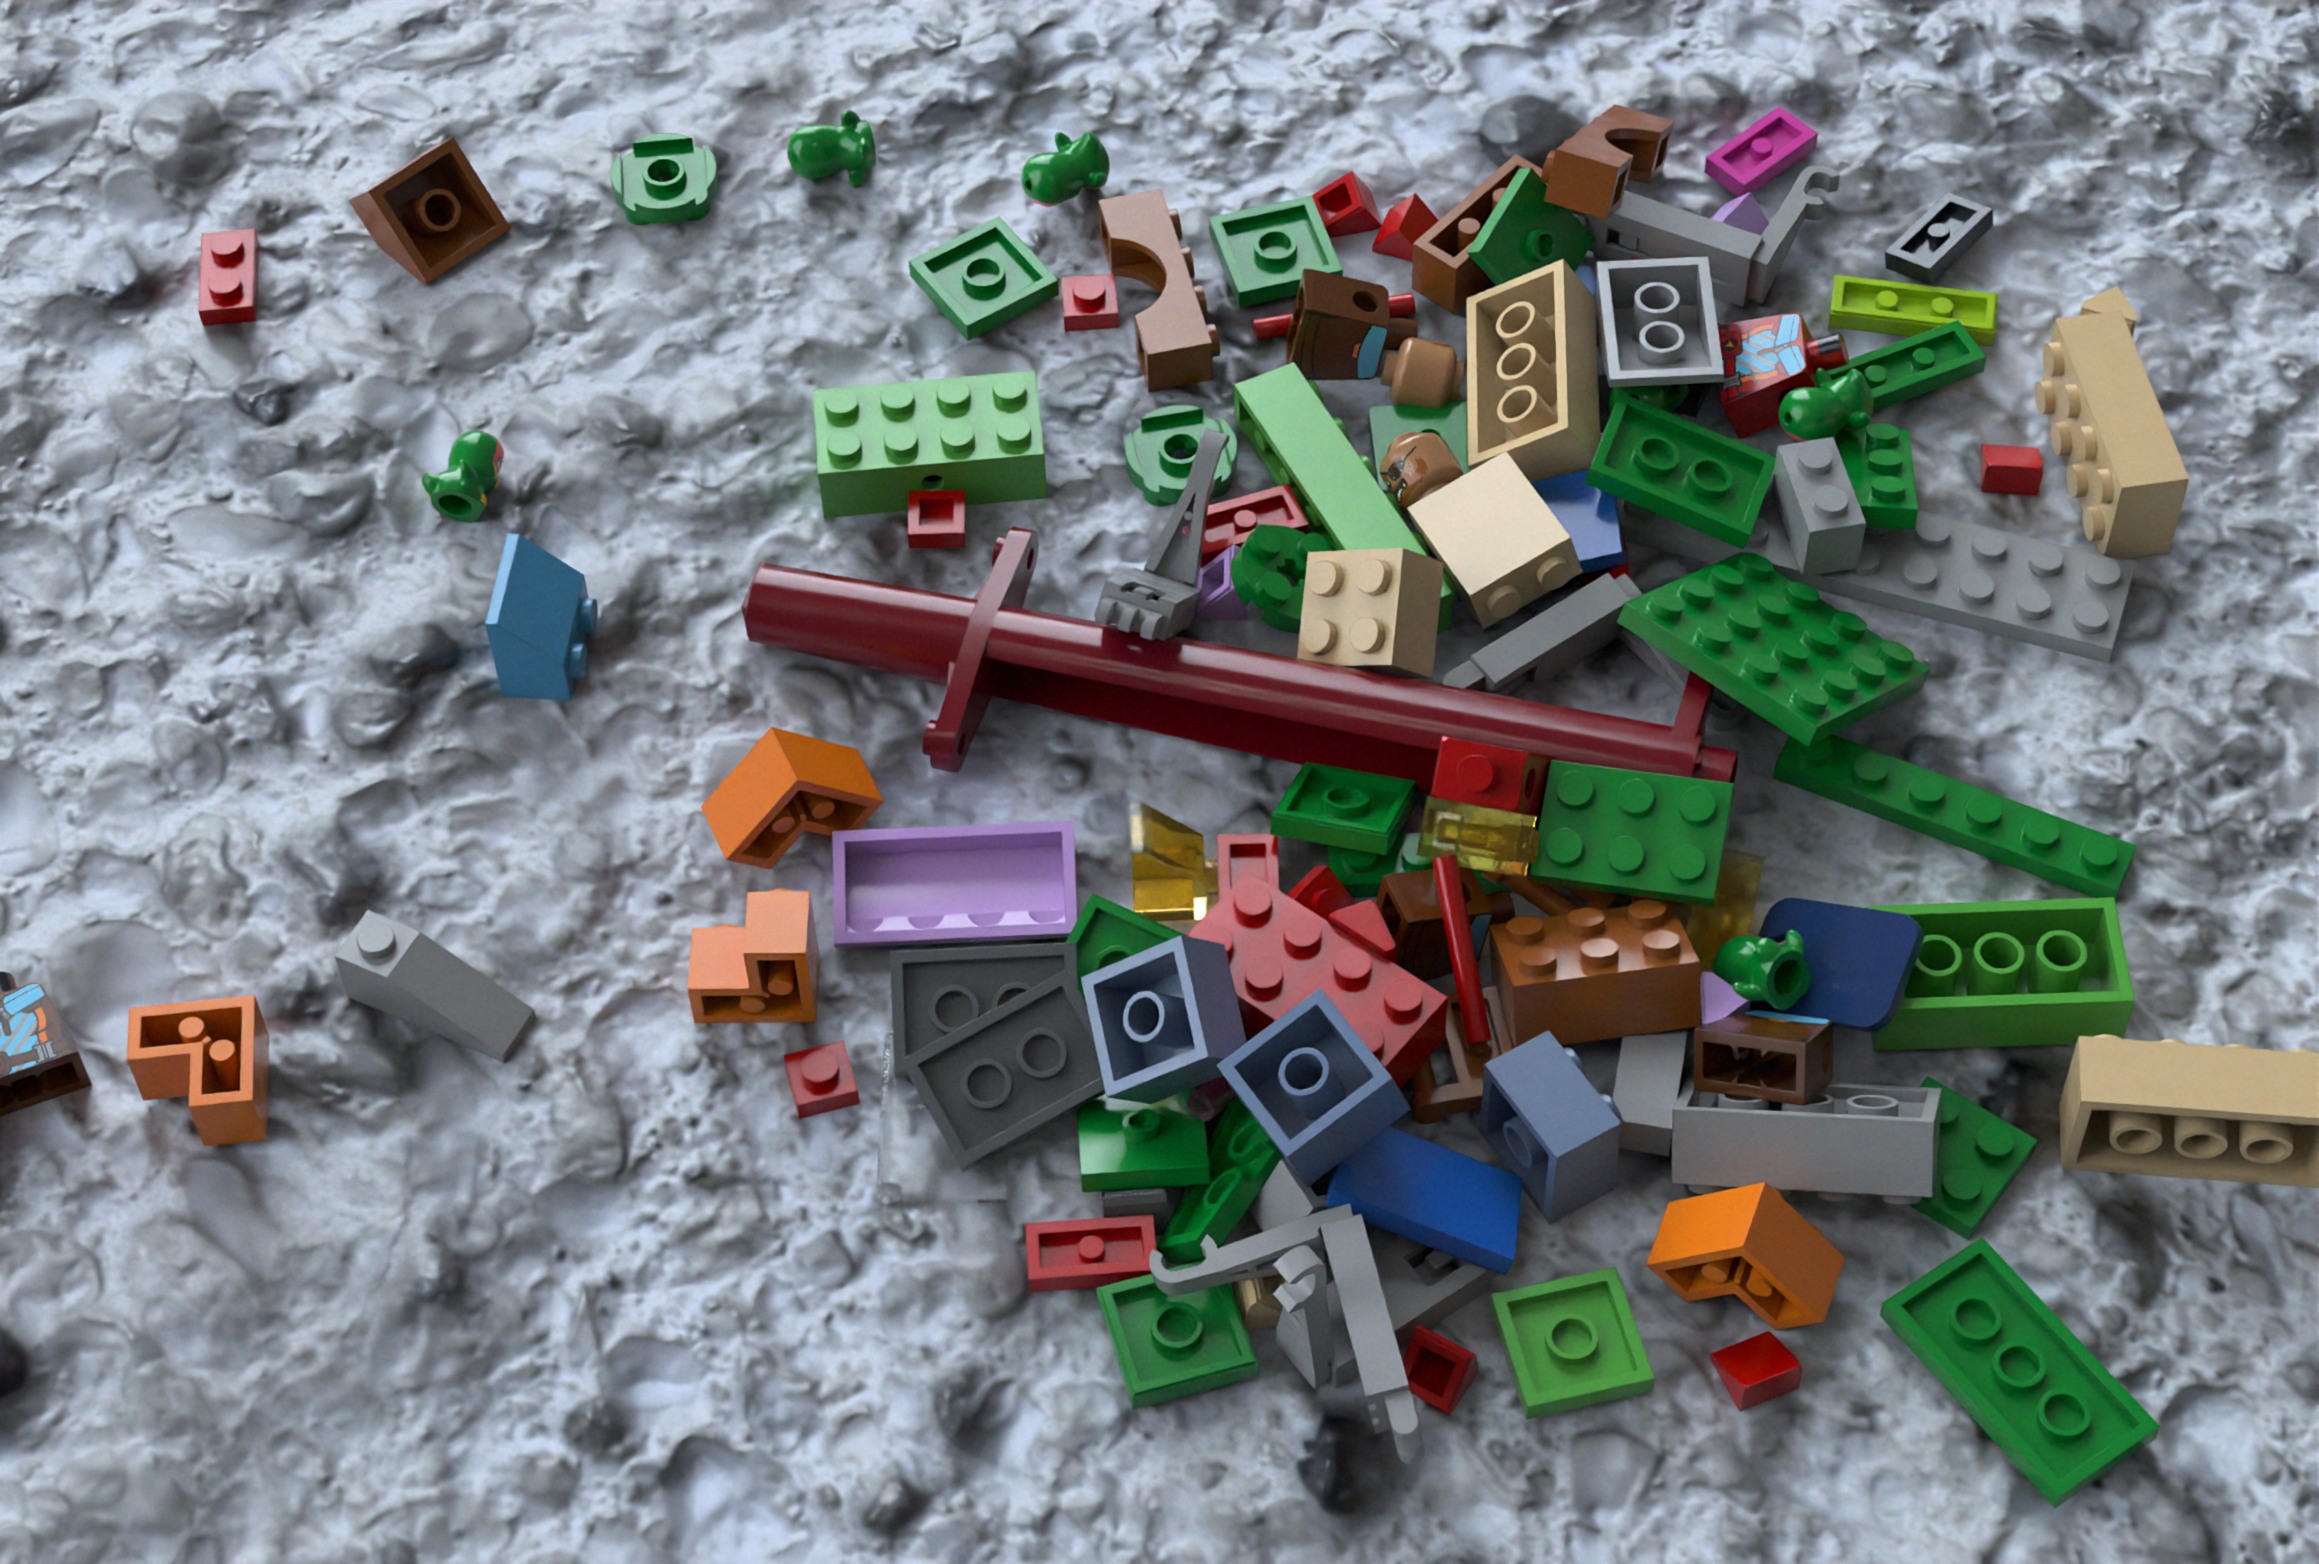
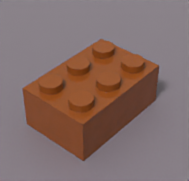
[1489,899,1701,1048]

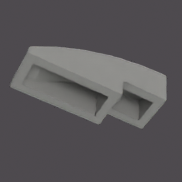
[1612,1028,1688,1156]

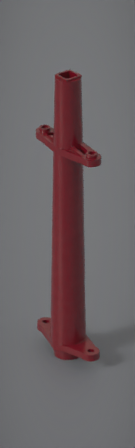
[741,527,1739,903]

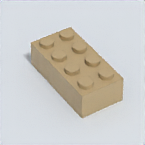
[1466,259,1600,482]
[2034,310,2189,560]
[2059,1034,2319,1188]

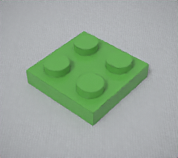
[1490,1267,1655,1419]

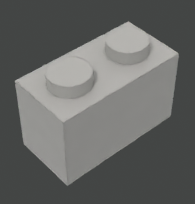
[1771,437,1866,577]

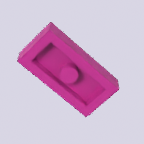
[1704,106,1818,197]

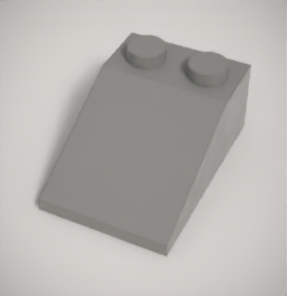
[1595,256,1724,387]

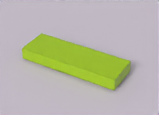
[1828,275,1999,347]

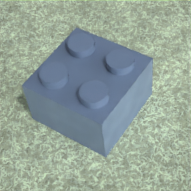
[1081,935,1247,1104]
[1216,988,1411,1187]
[1479,1030,1623,1224]

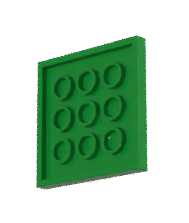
[1617,552,1931,747]

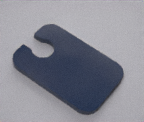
[1749,898,1924,1032]

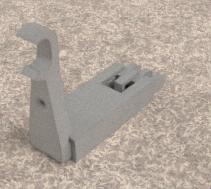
[1569,165,1840,307]
[1094,428,1229,640]
[1442,573,1747,732]
[1149,1203,1425,1464]
[1273,1236,1522,1389]

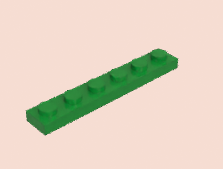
[1773,735,2137,899]

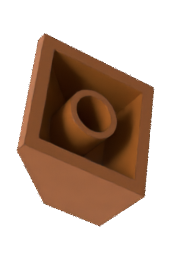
[348,137,511,285]

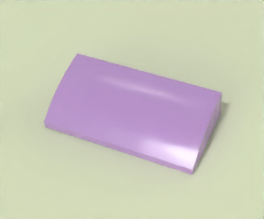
[832,820,1078,948]

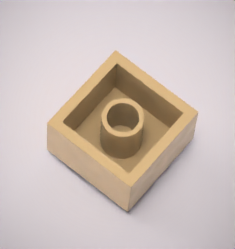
[1297,548,1444,679]

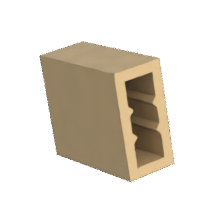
[1407,451,1583,630]

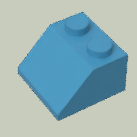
[485,533,598,701]

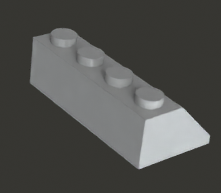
[1672,1076,1942,1205]

